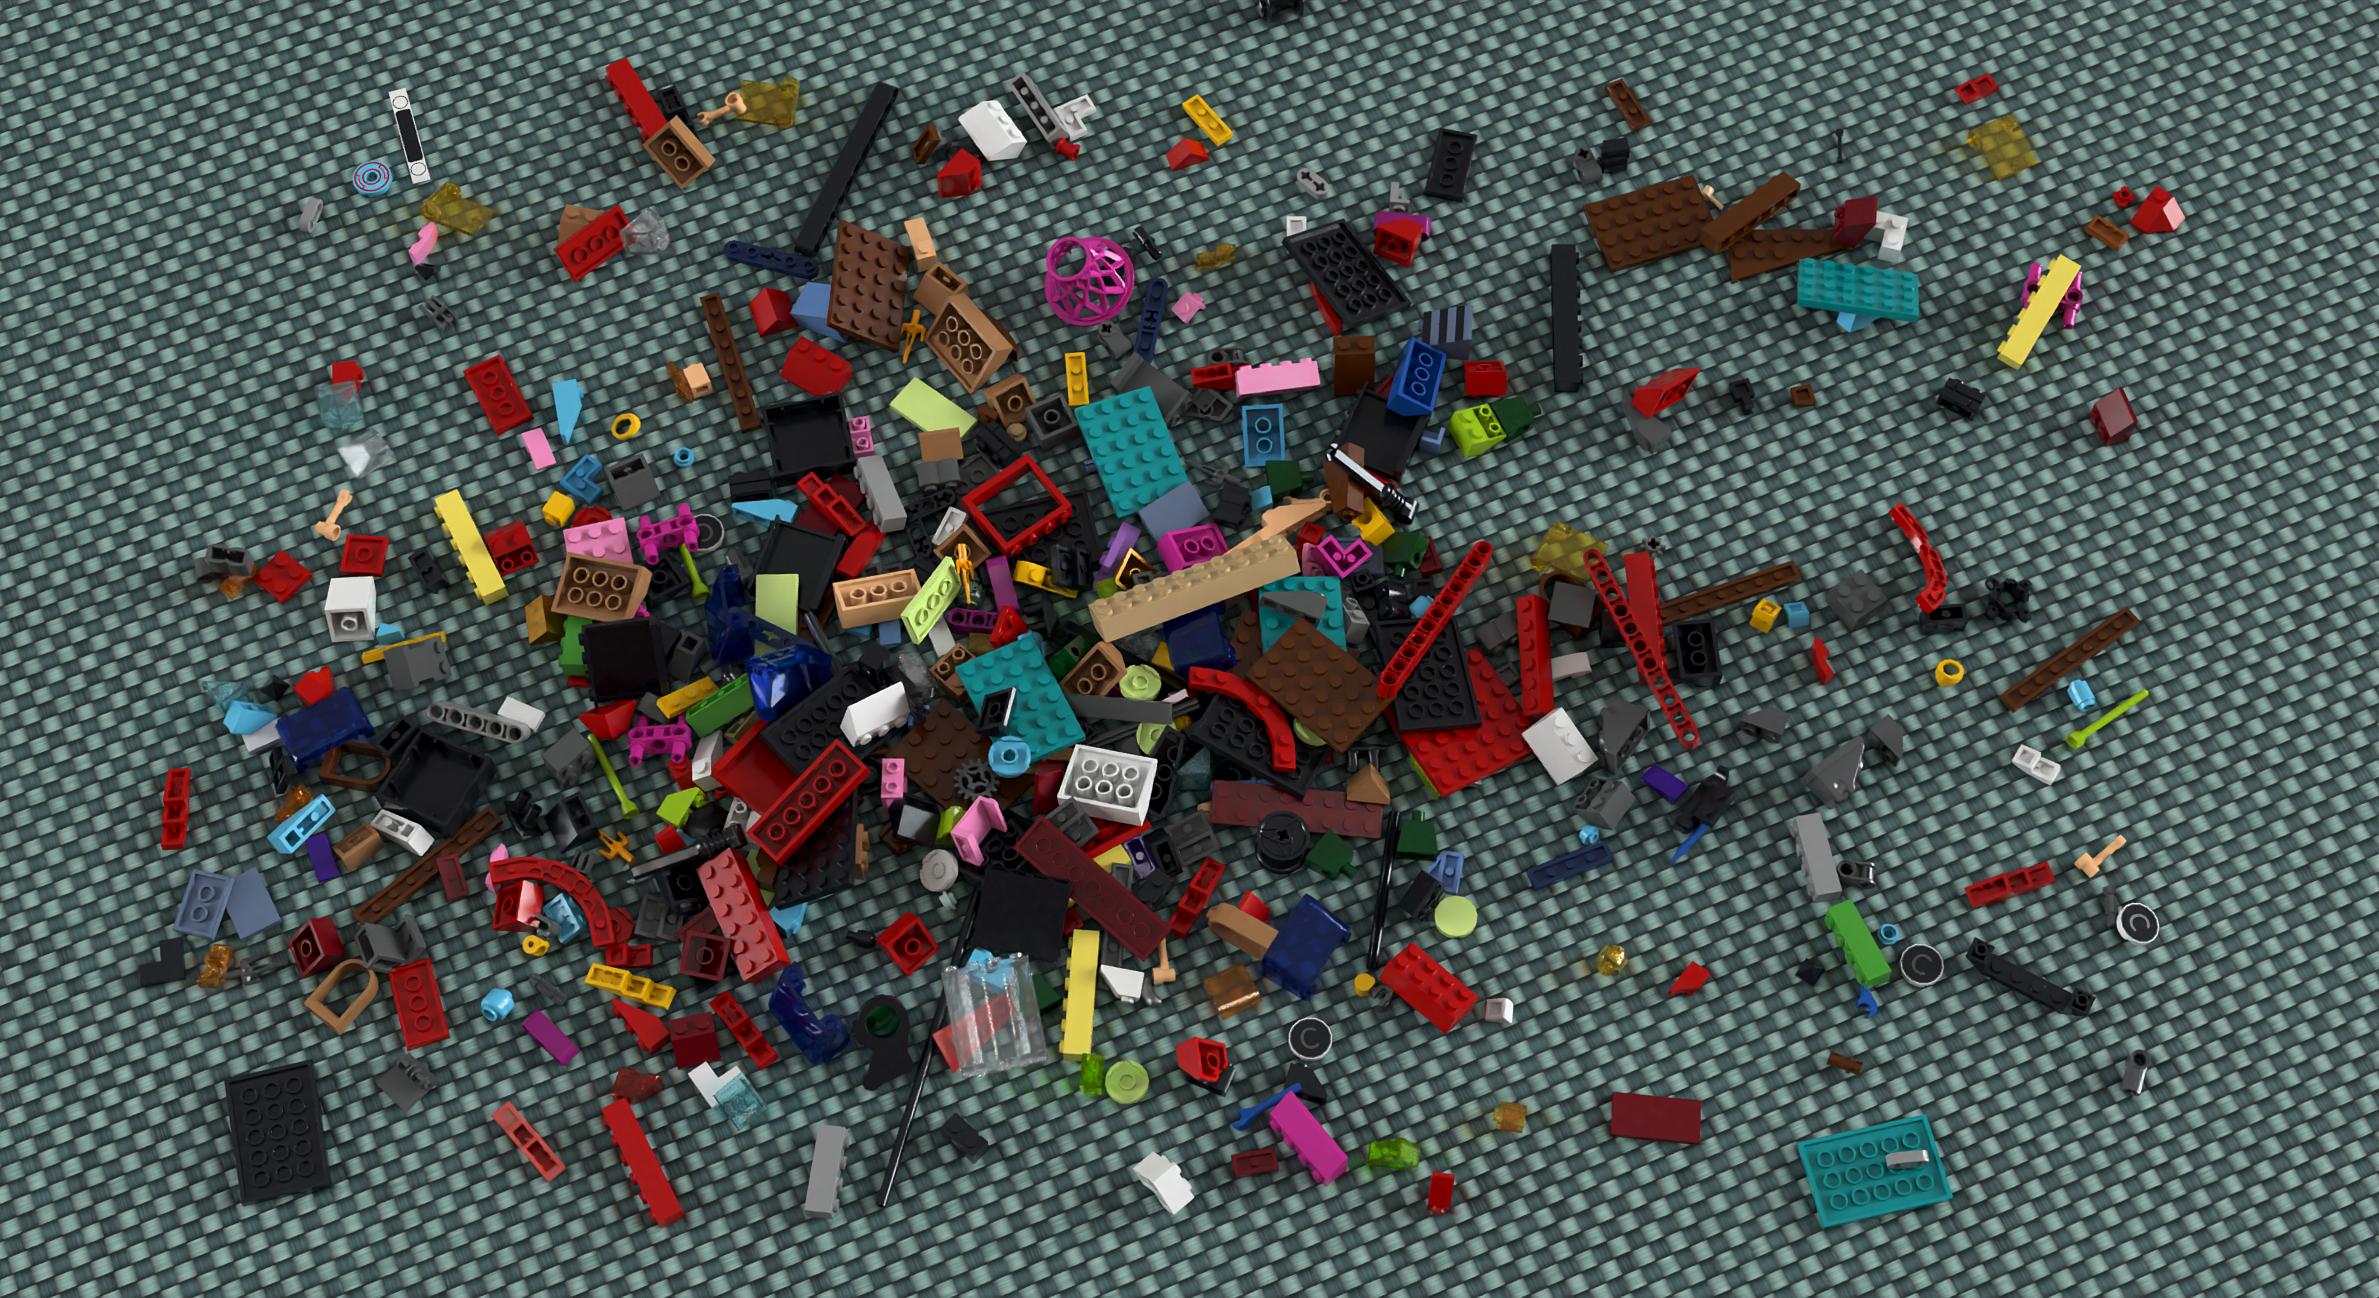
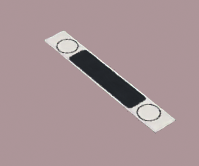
[389,88,430,184]

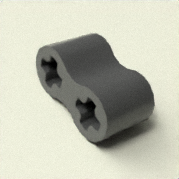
[635,692,677,726]

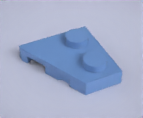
[1427,850,1465,896]

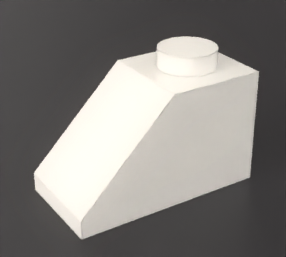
[1099,964,1144,1004]

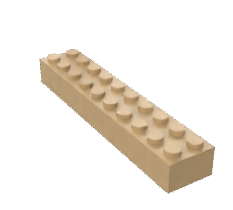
[1088,534,1301,643]

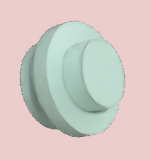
[939,891,958,911]

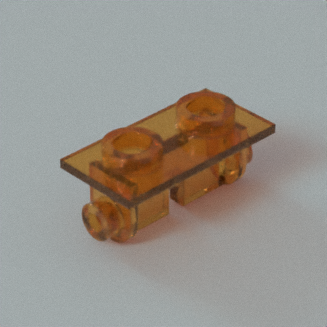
[218,563,260,600]
[274,783,313,824]

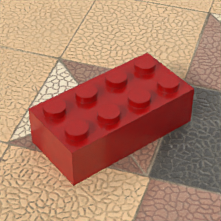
[1379,942,1479,1034]

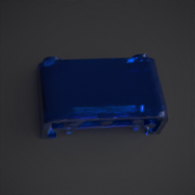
[704,564,755,664]
[1163,600,1237,682]
[745,644,832,722]
[275,687,376,773]
[1260,893,1352,1001]
[768,961,851,1065]

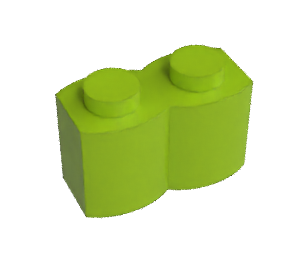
[935,806,967,847]

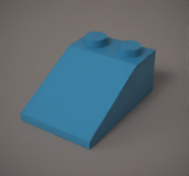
[1242,404,1285,467]

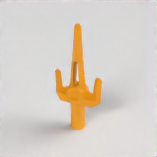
[900,309,926,364]
[955,544,974,604]
[599,830,636,864]

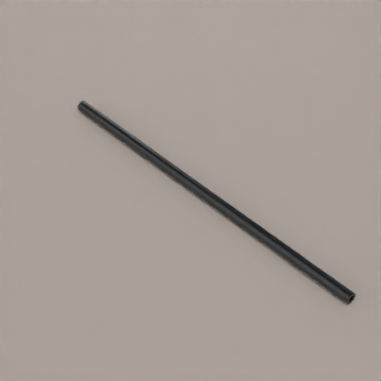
[876,887,981,1208]

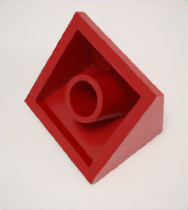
[749,287,799,338]

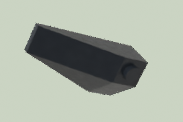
[1146,725,1186,820]

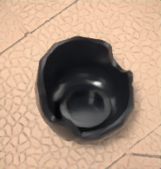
[859,757,882,789]

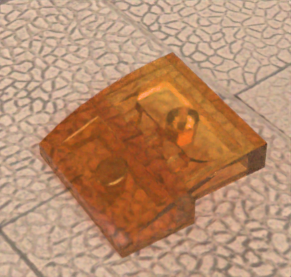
[1202,961,1262,1020]

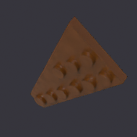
[1728,229,1847,284]

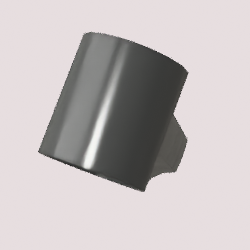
[724,548,753,590]
[2120,1049,2151,1096]

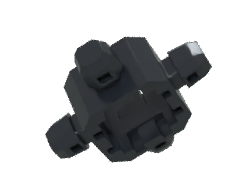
[1984,576,2033,624]

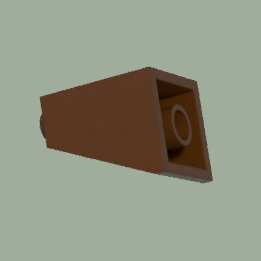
[1332,336,1375,397]

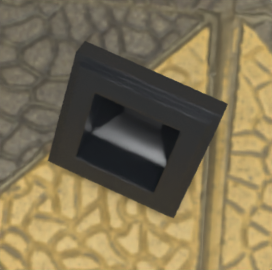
[415,263,441,281]
[260,674,290,702]
[1795,958,1825,987]

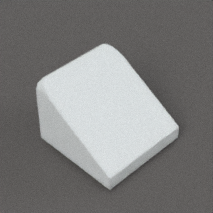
[1485,998,1513,1023]

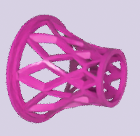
[1045,237,1134,327]

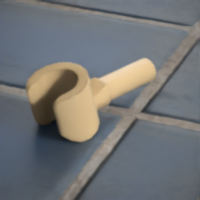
[1702,185,1724,210]

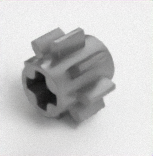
[1639,535,1666,559]

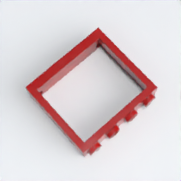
[962,454,1073,559]

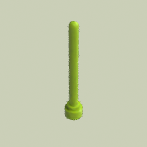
[668,516,710,601]
[2066,689,2148,750]
[587,733,640,820]

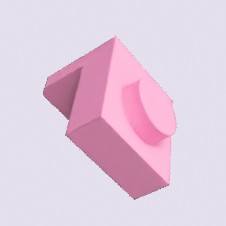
[1171,292,1206,323]

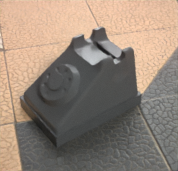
[1598,696,1650,776]
[1800,735,1865,809]

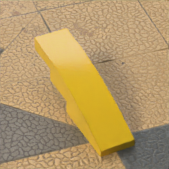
[584,963,676,1010]

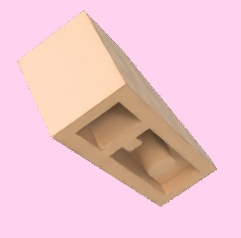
[904,217,937,272]
[1261,502,1327,538]

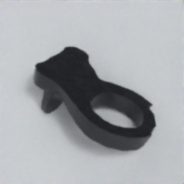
[852,994,914,1091]

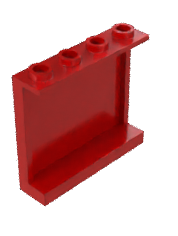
[711,712,798,816]

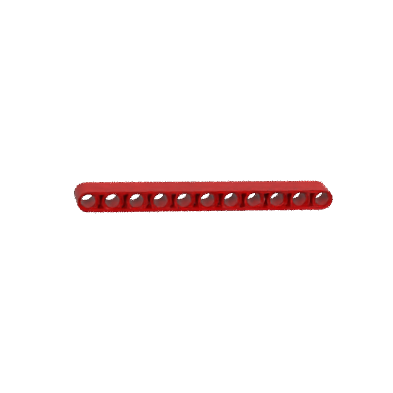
[1377,541,1493,699]
[1583,549,1699,750]

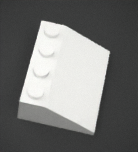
[1057,744,1158,826]

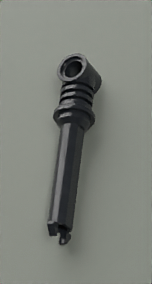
[1324,444,1420,525]
[622,823,749,885]

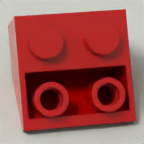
[483,519,540,577]

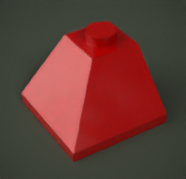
[1373,219,1424,268]

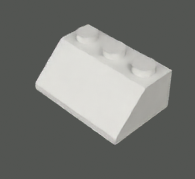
[958,100,1027,161]
[840,681,910,747]
[1522,707,1598,786]

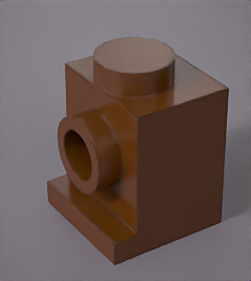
[878,821,913,857]

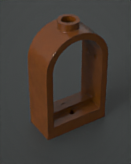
[1537,570,1607,641]
[318,737,395,793]

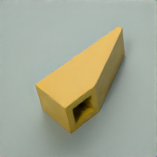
[1012,560,1078,599]

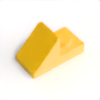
[1750,598,1782,633]

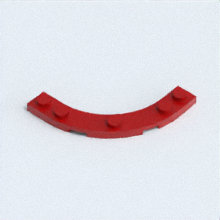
[1888,502,1947,614]
[1189,666,1296,773]
[488,857,616,949]

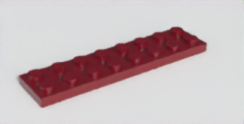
[1210,780,1383,839]
[1013,815,1172,962]

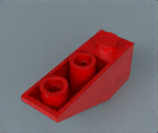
[611,998,671,1056]

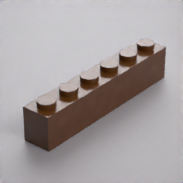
[1700,171,1801,255]

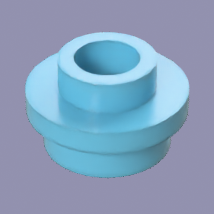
[674,448,695,467]
[1579,824,1599,845]
[1877,924,1899,945]

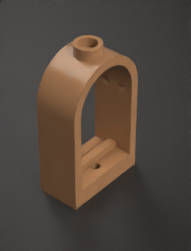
[1206,903,1279,964]
[303,959,379,1035]

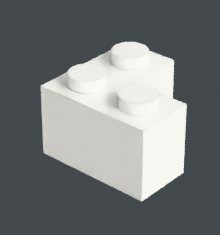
[1864,211,1908,263]
[1133,1152,1194,1214]

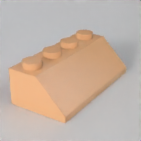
[833,569,921,629]

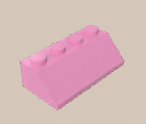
[1235,358,1320,399]

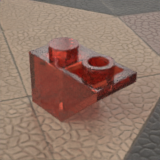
[611,1067,665,1105]

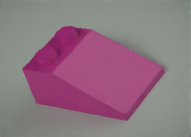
[1156,523,1229,574]

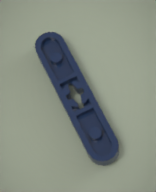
[724,240,819,280]
[1133,278,1168,364]
[724,607,819,663]

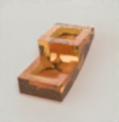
[666,361,694,404]
[196,944,233,989]

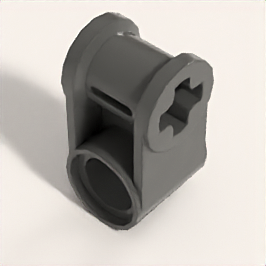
[1573,146,1603,186]
[1098,321,1132,360]
[1208,345,1247,367]
[194,557,234,584]
[1836,859,1876,889]

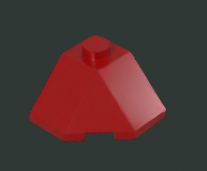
[2130,186,2185,235]
[293,666,336,719]
[578,699,637,741]
[1176,1037,1228,1083]

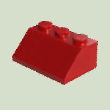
[780,336,853,396]
[1631,368,1700,418]

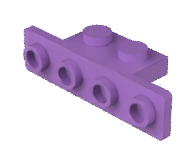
[1091,522,1141,598]

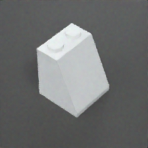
[325,576,376,642]

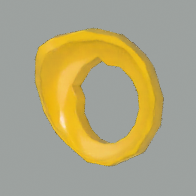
[611,413,641,440]
[1935,659,1964,687]

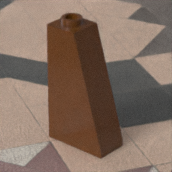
[1322,442,1364,521]

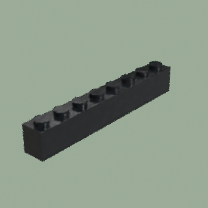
[1550,244,1583,393]

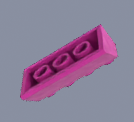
[1269,1091,1348,1187]

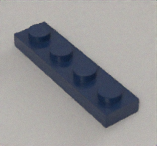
[1526,841,1614,891]

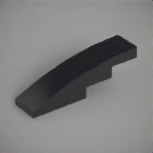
[657,85,701,142]

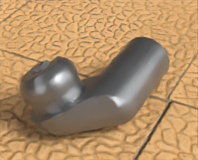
[1140,978,1162,1008]

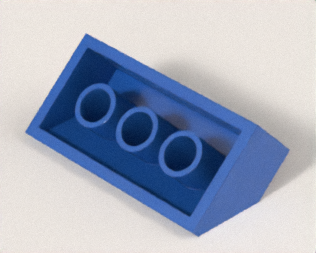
[1386,337,1447,416]

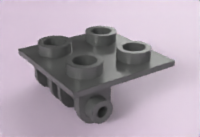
[376,1053,439,1112]

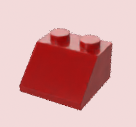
[937,148,982,198]
[1463,361,1507,398]
[492,880,544,933]
[875,911,940,977]

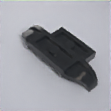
[1672,765,1736,834]

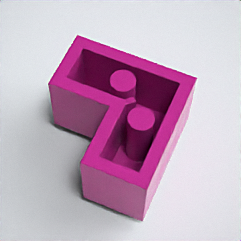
[1310,534,1372,581]

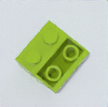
[1447,404,1507,458]
[656,787,710,830]

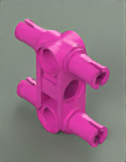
[2021,263,2083,330]
[637,503,700,565]
[628,713,692,767]

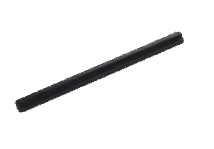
[1366,811,1401,971]

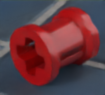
[1055,137,1080,161]

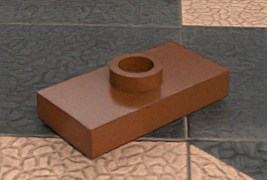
[2085,215,2130,252]

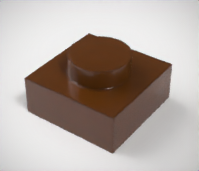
[1790,384,1816,409]
[977,403,1000,425]

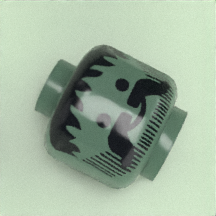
[958,577,987,610]

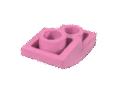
[408,221,438,265]
[848,416,875,459]
[521,427,556,470]
[1302,543,1325,577]
[485,844,508,894]

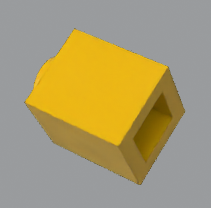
[542,491,576,528]

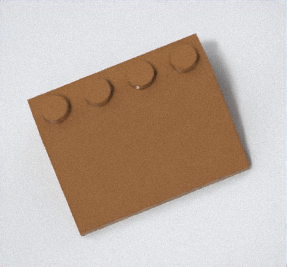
[924,293,1013,395]
[551,552,652,622]

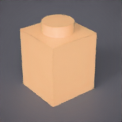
[683,362,713,399]

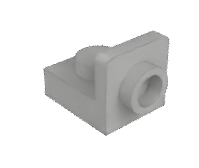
[1389,182,1410,214]

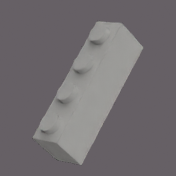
[1008,71,1070,147]
[854,455,907,533]
[1790,813,1842,903]
[804,1124,850,1220]

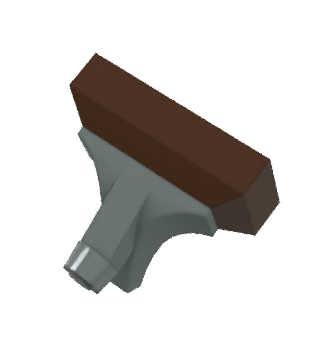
[912,124,952,165]

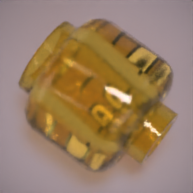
[1595,944,1628,977]

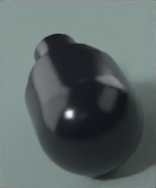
[846,930,876,949]

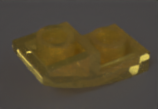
[1197,243,1236,270]

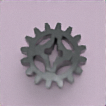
[953,759,1000,803]

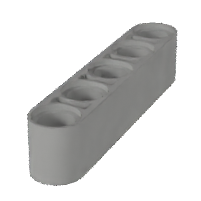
[427,700,531,744]

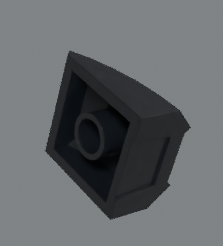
[640,553,690,609]
[654,860,710,915]

